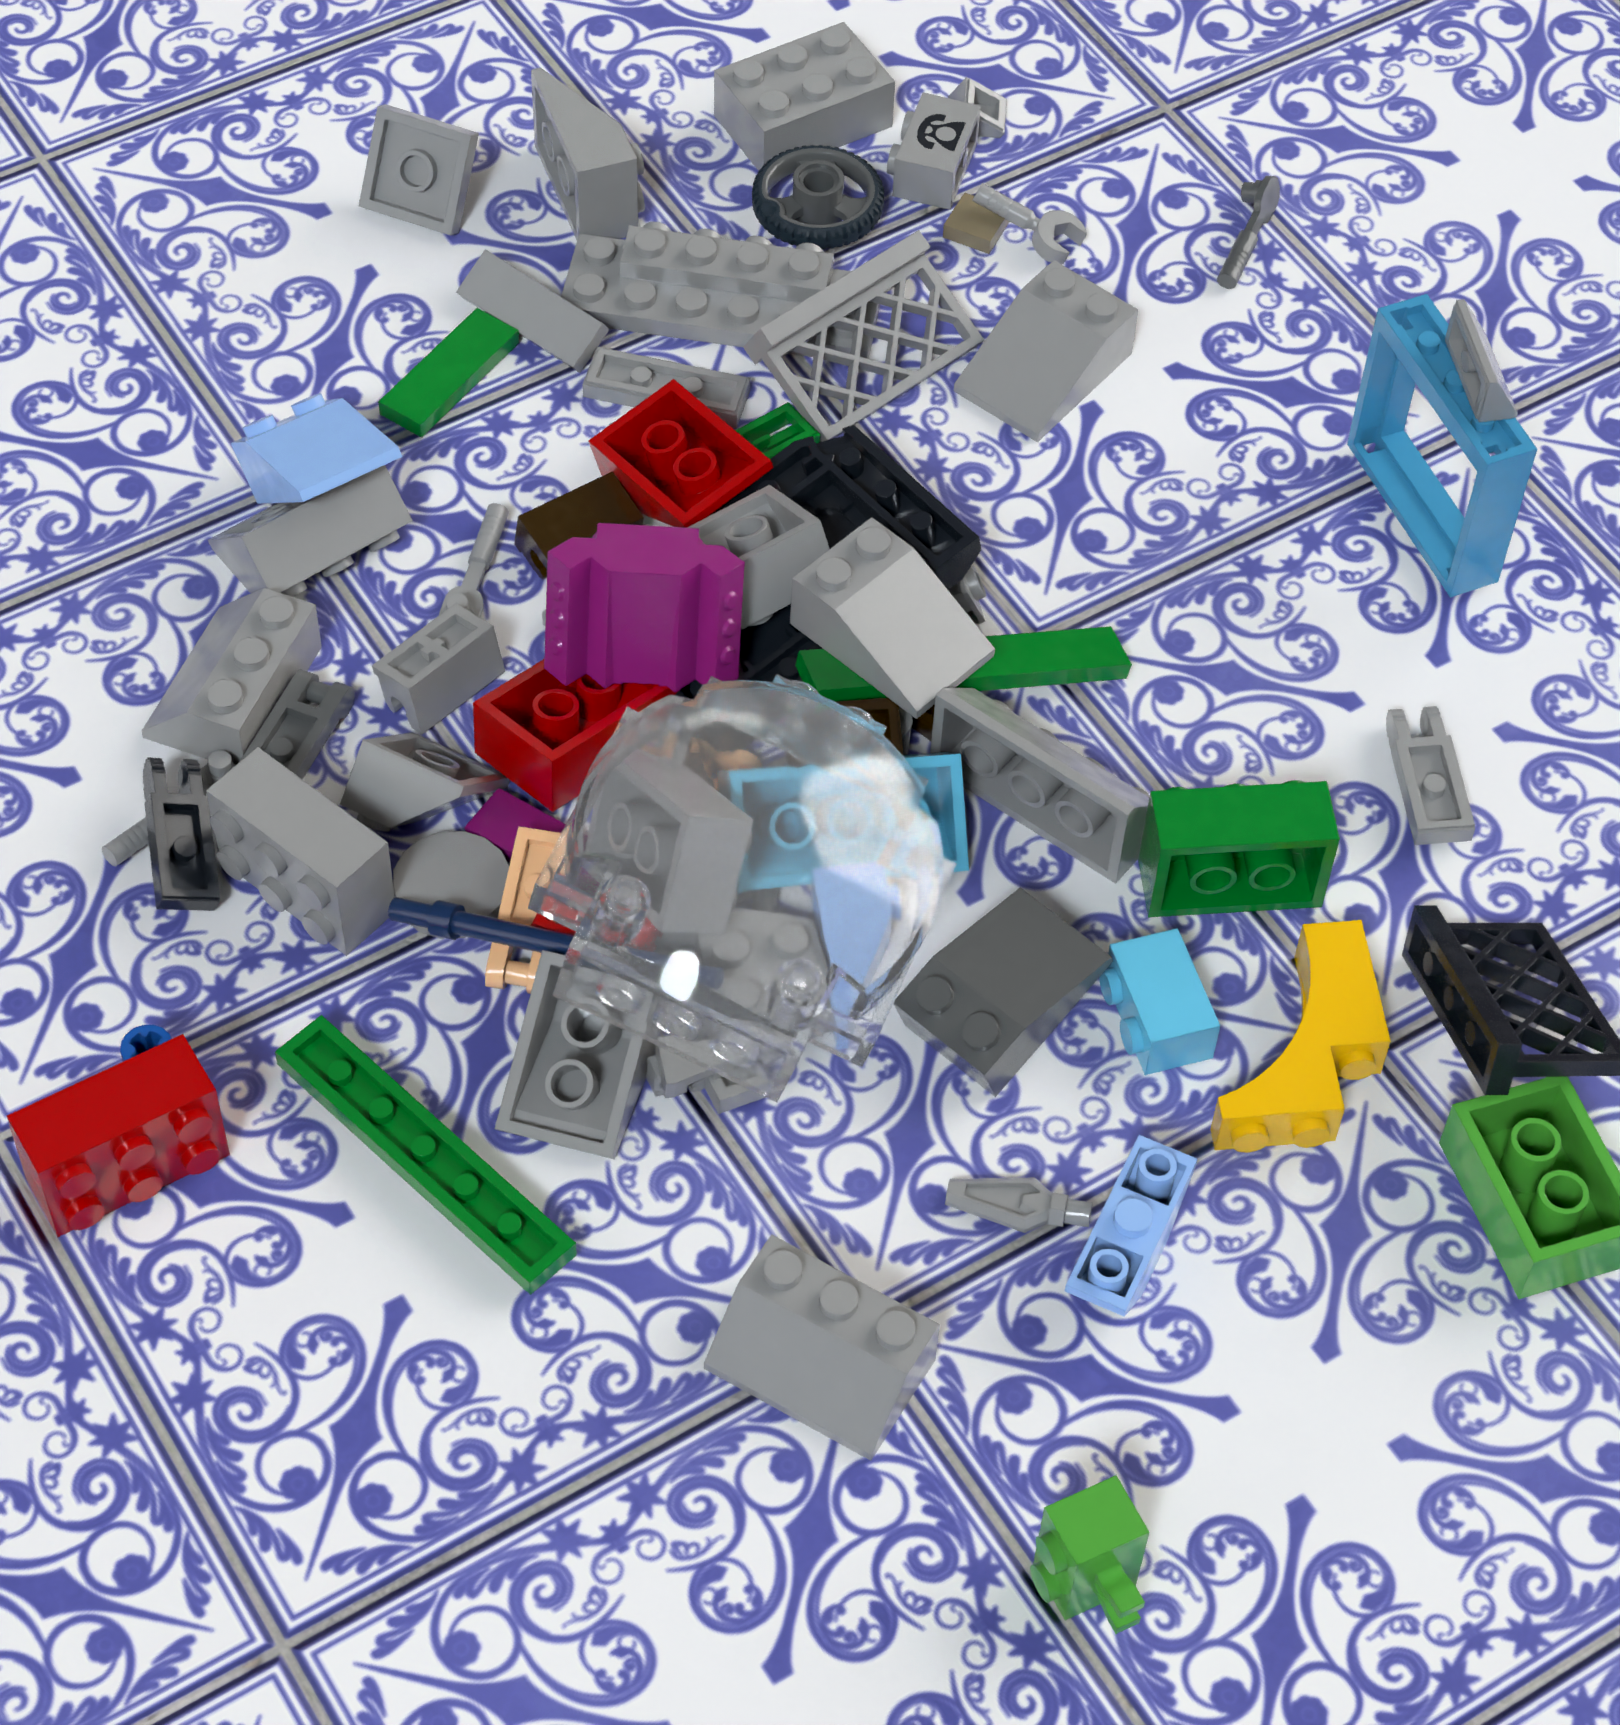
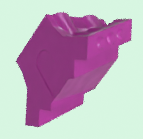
[544,523,745,694]

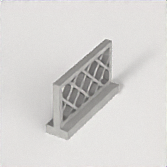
[743,230,984,442]

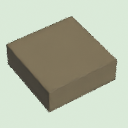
[943,193,1009,254]

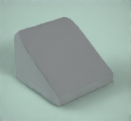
[948,77,1007,138]

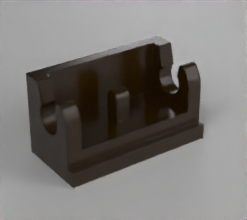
[514,472,644,579]

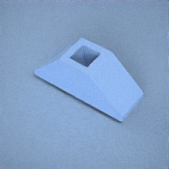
[1065,1135,1197,1317]

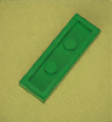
[378,308,519,438]

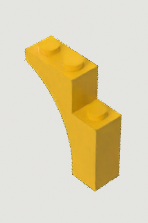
[1210,920,1391,1153]

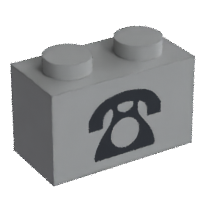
[887,92,981,210]

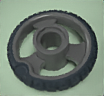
[752,145,884,250]

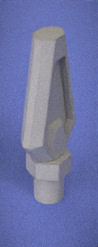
[945,1177,1093,1233]

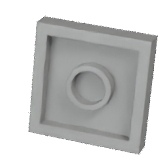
[359,104,479,235]

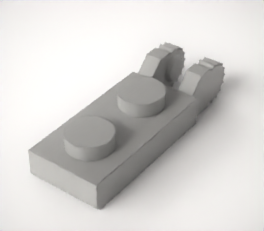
[1386,706,1475,845]

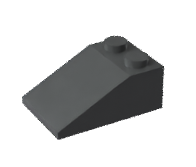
[893,887,1113,1097]

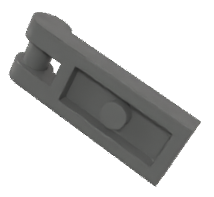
[240,669,355,780]

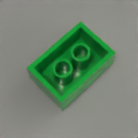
[1138,780,1340,918]

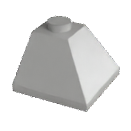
[340,732,510,831]

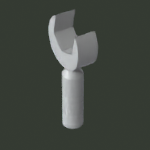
[972,183,1087,264]

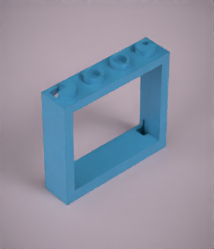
[1347,294,1537,598]

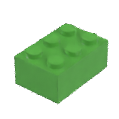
[1439,1076,1620,1299]

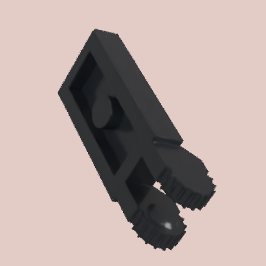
[142,757,220,911]

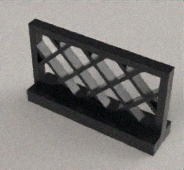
[1402,905,1620,1095]

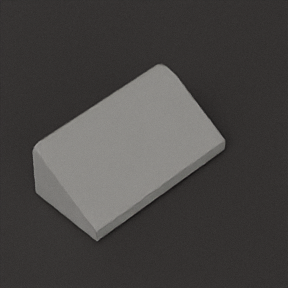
[1445,299,1518,422]

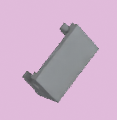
[372,603,505,735]

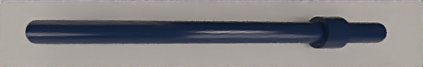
[388,897,724,991]

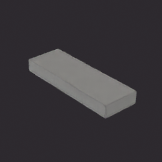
[456,249,609,373]
[582,347,750,428]

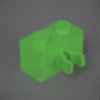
[1030,1475,1150,1634]

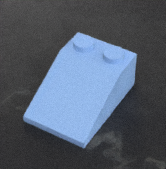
[231,393,403,504]

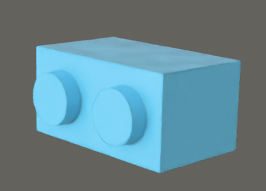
[1099,928,1220,1075]

